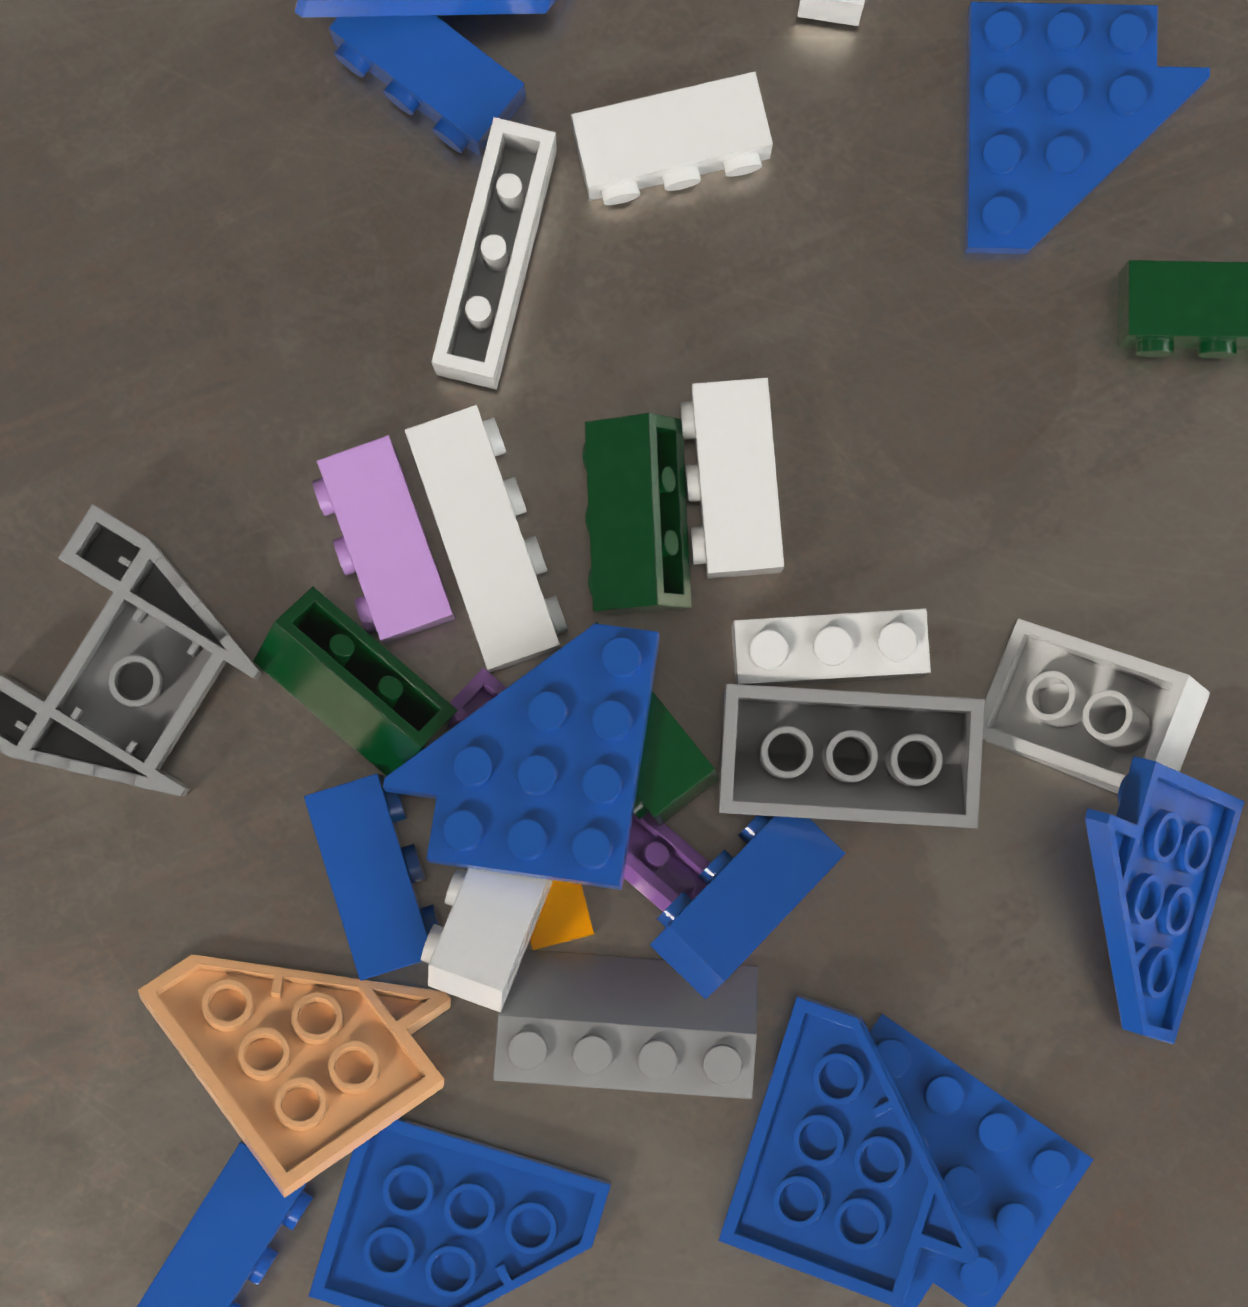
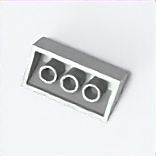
[719,684,985,828]
[493,949,758,1099]

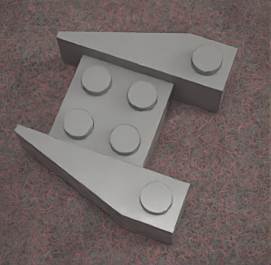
[0,504,263,797]

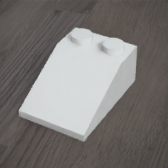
[983,618,1210,794]

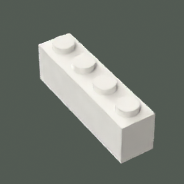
[431,117,557,390]
[405,405,568,674]

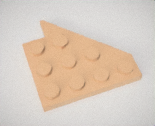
[138,954,451,1198]

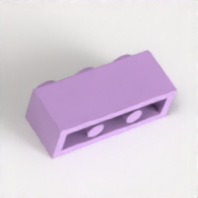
[312,435,456,645]

